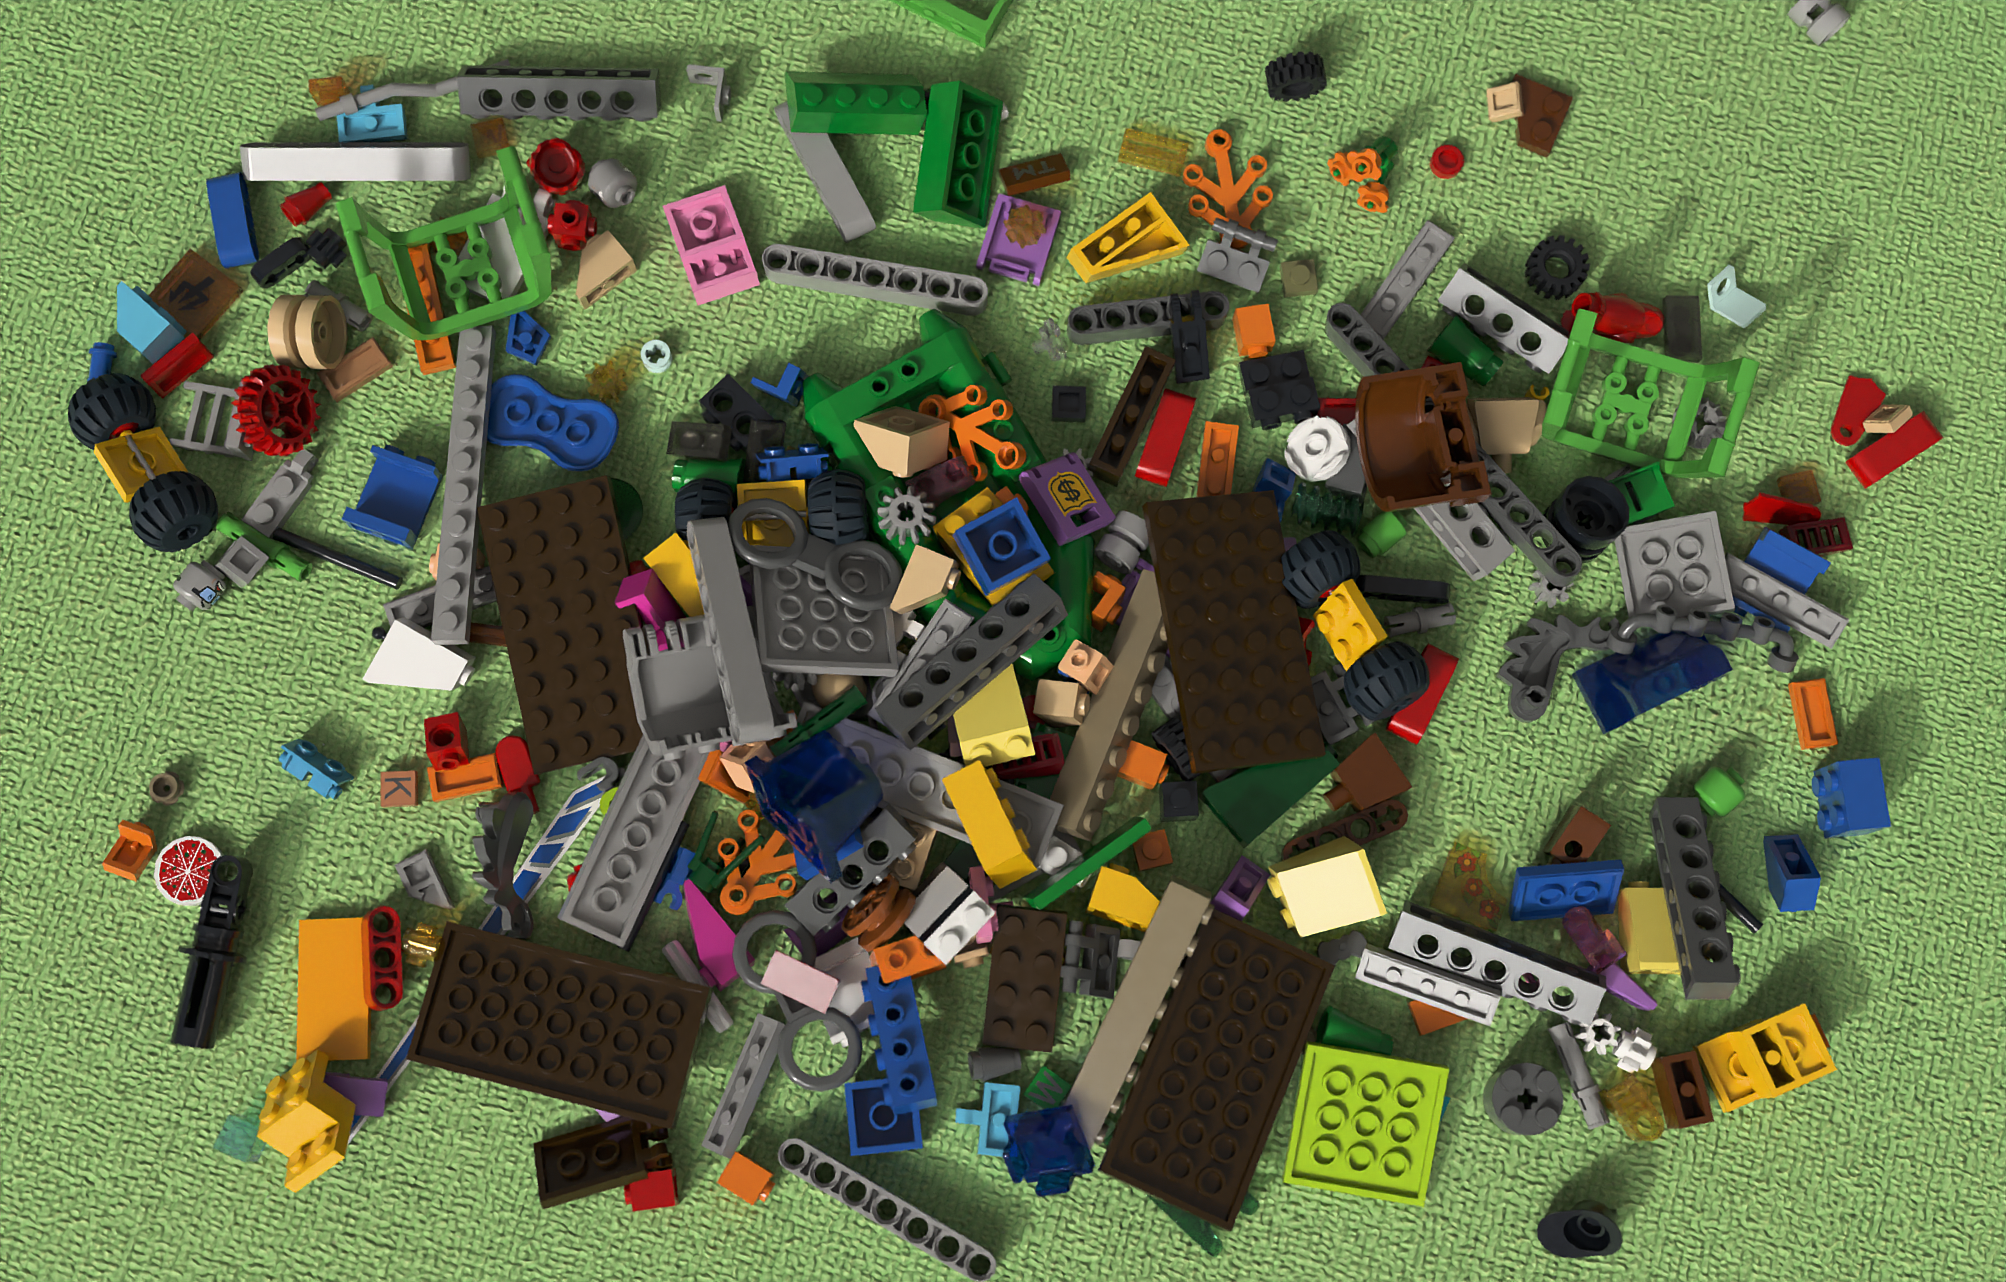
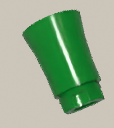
[1427,315,1504,387]
[672,458,747,505]
[1315,1005,1394,1056]

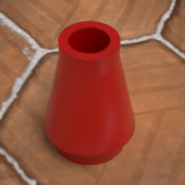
[280,182,332,227]

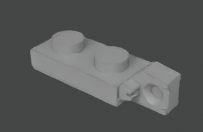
[241,449,319,540]

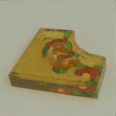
[1429,842,1508,933]

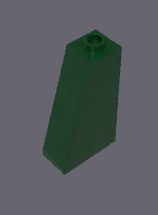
[1199,741,1340,848]

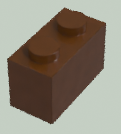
[1651,1050,1714,1129]

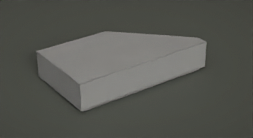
[395,849,455,910]

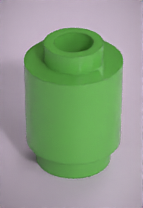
[1356,511,1407,558]

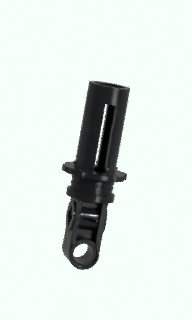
[170,855,253,1049]

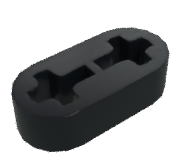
[250,237,310,289]

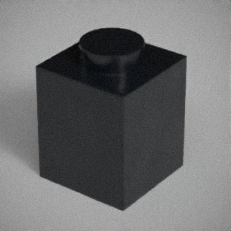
[1159,781,1199,822]

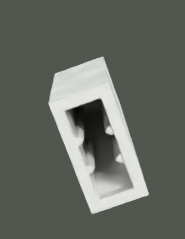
[363,617,476,691]

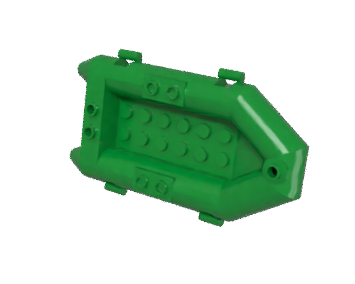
[803,309,1095,681]

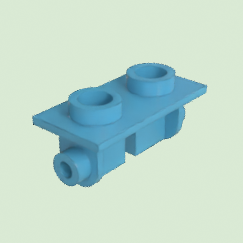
[279,739,354,800]

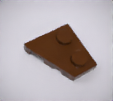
[1511,74,1573,158]

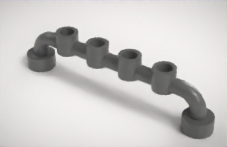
[1606,605,1799,673]

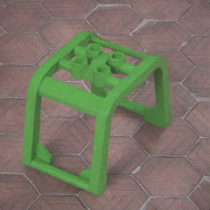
[335,146,552,341]
[1542,309,1760,478]

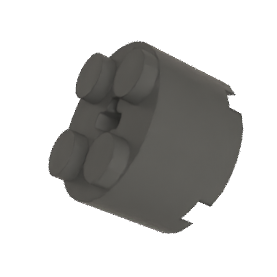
[1483,1063,1563,1135]

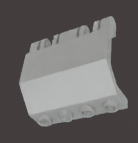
[623,605,797,761]

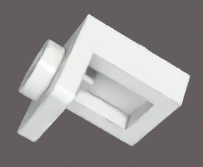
[1039,835,1092,892]

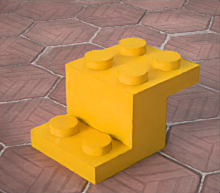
[1693,1003,1837,1113]
[257,1049,356,1193]

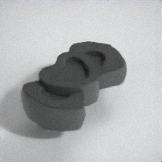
[1317,930,1368,966]

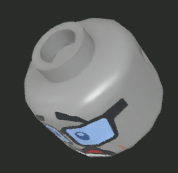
[173,560,226,612]

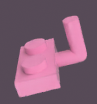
[968,866,1013,944]

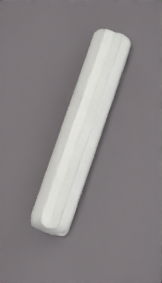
[662,940,733,1033]

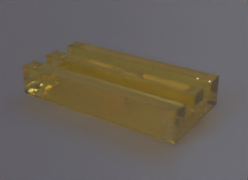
[1118,128,1189,177]

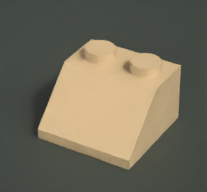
[854,406,950,478]

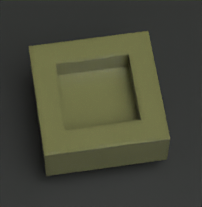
[1280,259,1318,298]

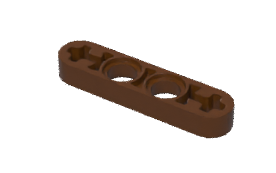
[1281,799,1408,861]

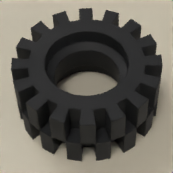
[1265,52,1327,102]
[1525,235,1590,300]
[1151,716,1201,781]

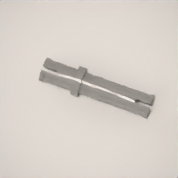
[1548,1022,1610,1130]

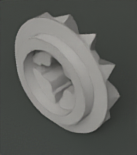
[1672,397,1727,449]

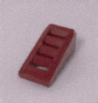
[1778,517,1853,556]
[989,733,1065,780]

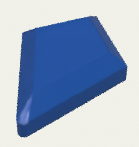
[506,311,551,366]

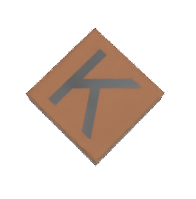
[380,770,418,808]

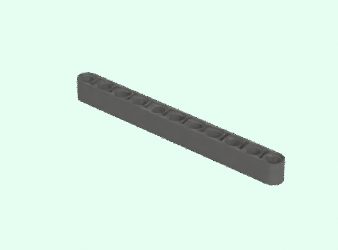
[1325,303,1582,587]

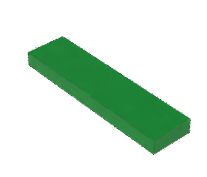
[1024,816,1152,910]

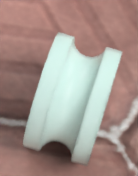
[641,340,672,373]

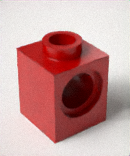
[424,712,470,771]
[624,1168,680,1212]

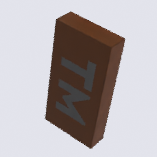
[999,153,1071,196]

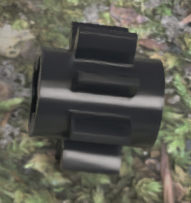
[305,228,347,269]

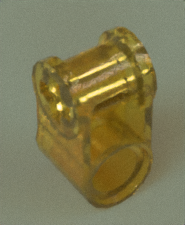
[1599,1072,1664,1142]

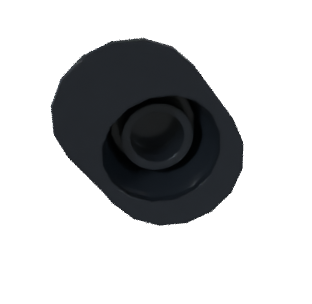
[1537,1200,1623,1258]

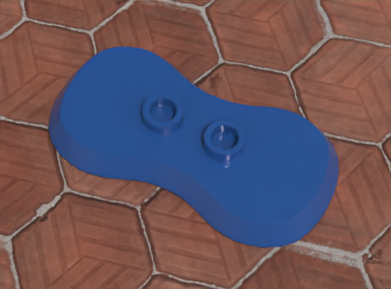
[487,374,619,471]

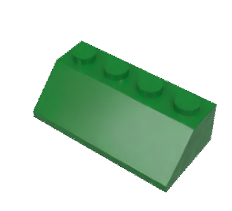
[784,71,927,135]
[913,80,1003,229]

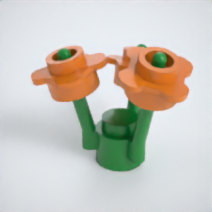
[1327,136,1398,213]

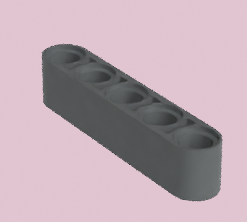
[1067,291,1229,345]

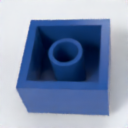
[953,497,1051,596]
[1812,757,1891,839]
[844,1078,923,1156]

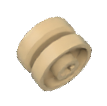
[267,295,347,369]

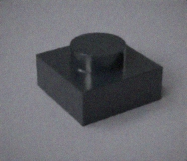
[1052,386,1086,422]

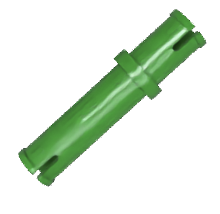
[216,512,313,582]

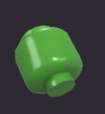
[1693,766,1745,817]

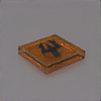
[148,248,244,340]

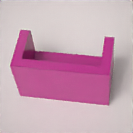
[615,568,686,652]

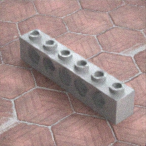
[1347,418,1515,582]

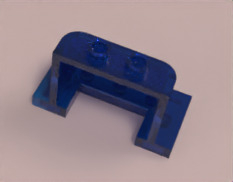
[1572,630,1733,735]
[744,730,883,883]

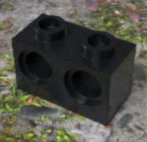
[699,374,777,456]

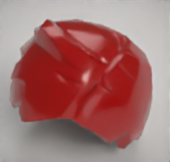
[526,138,585,196]

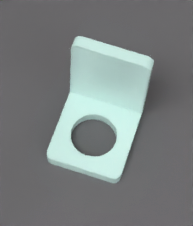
[1707,265,1766,328]

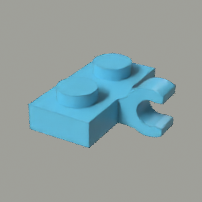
[337,85,408,142]
[955,1082,1020,1158]

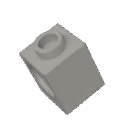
[214,536,269,588]

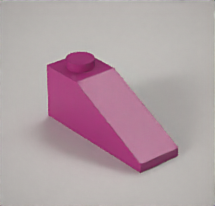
[683,879,755,992]

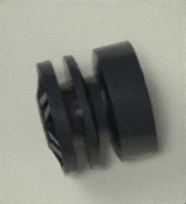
[1542,476,1629,564]

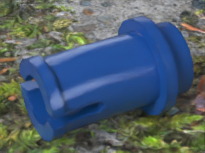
[87,342,117,381]

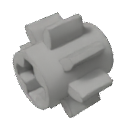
[1528,569,1574,608]

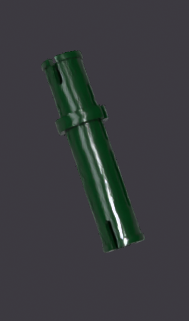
[770,684,868,765]

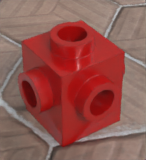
[548,200,598,251]

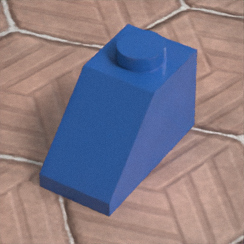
[1763,834,1821,912]

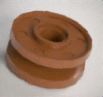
[841,874,916,952]

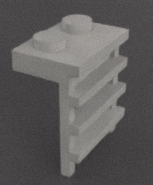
[170,381,255,461]

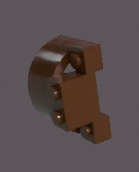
[1355,362,1491,512]

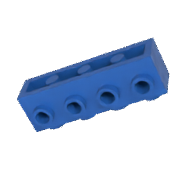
[861,966,938,1115]

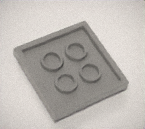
[1614,511,1735,618]

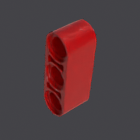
[1135,388,1197,487]
[1845,411,1944,489]
[1385,643,1459,745]
[361,906,403,1011]

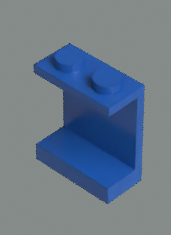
[342,445,443,549]
[1733,526,1831,633]

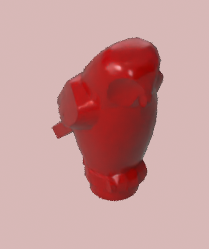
[1560,292,1664,344]

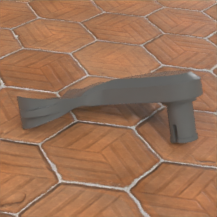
[1496,615,1620,723]
[472,792,534,939]

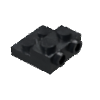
[1238,350,1320,430]

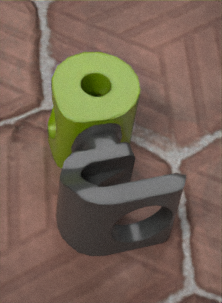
[577,757,620,816]

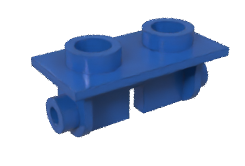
[756,443,828,482]

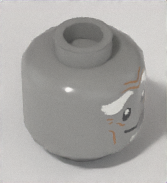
[588,158,637,208]

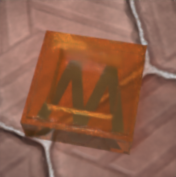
[471,118,510,159]
[1777,470,1821,505]

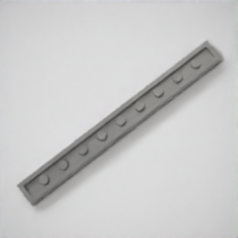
[431,326,496,645]

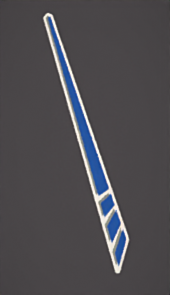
[348,767,625,1144]

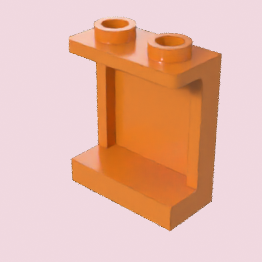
[869,936,952,983]

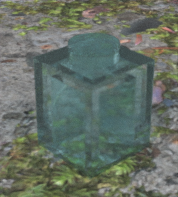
[213,1114,266,1162]

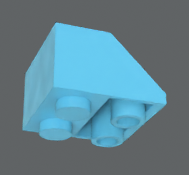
[117,281,187,364]

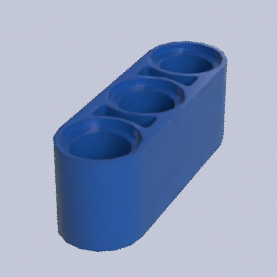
[206,172,259,269]

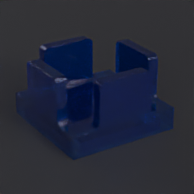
[1002,1105,1095,1197]

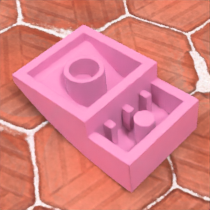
[663,185,760,306]

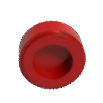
[1430,144,1464,179]

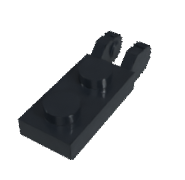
[1170,290,1210,384]

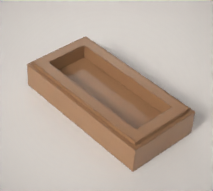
[317,337,393,403]

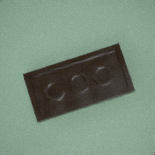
[982,904,1068,1053]

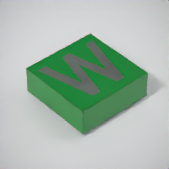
[1023,1065,1072,1115]

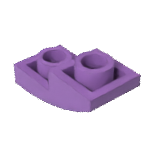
[323,1072,388,1117]

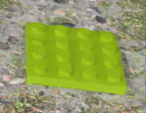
[1282,1041,1449,1207]

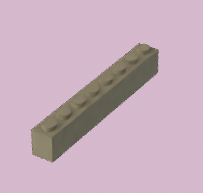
[1050,569,1168,841]
[1050,874,1215,1153]

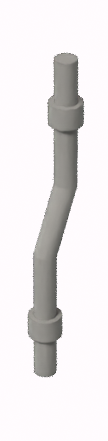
[315,59,511,121]

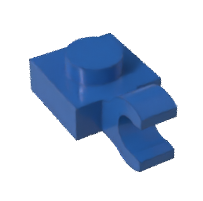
[653,847,695,911]

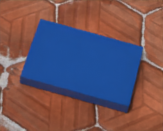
[1508,859,1624,921]

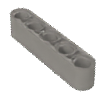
[774,101,876,243]

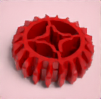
[231,364,322,456]

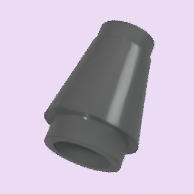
[968,1047,1021,1082]

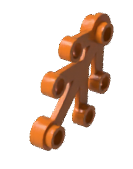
[1182,129,1273,249]
[919,385,1026,482]
[718,798,810,915]

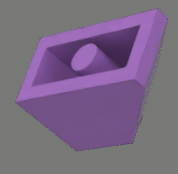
[1209,855,1270,921]

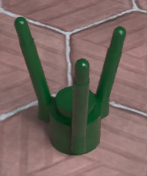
[687,811,765,894]

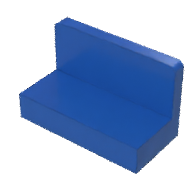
[750,363,809,407]

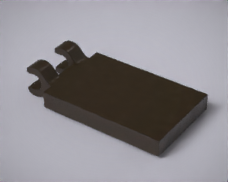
[533,1116,674,1209]

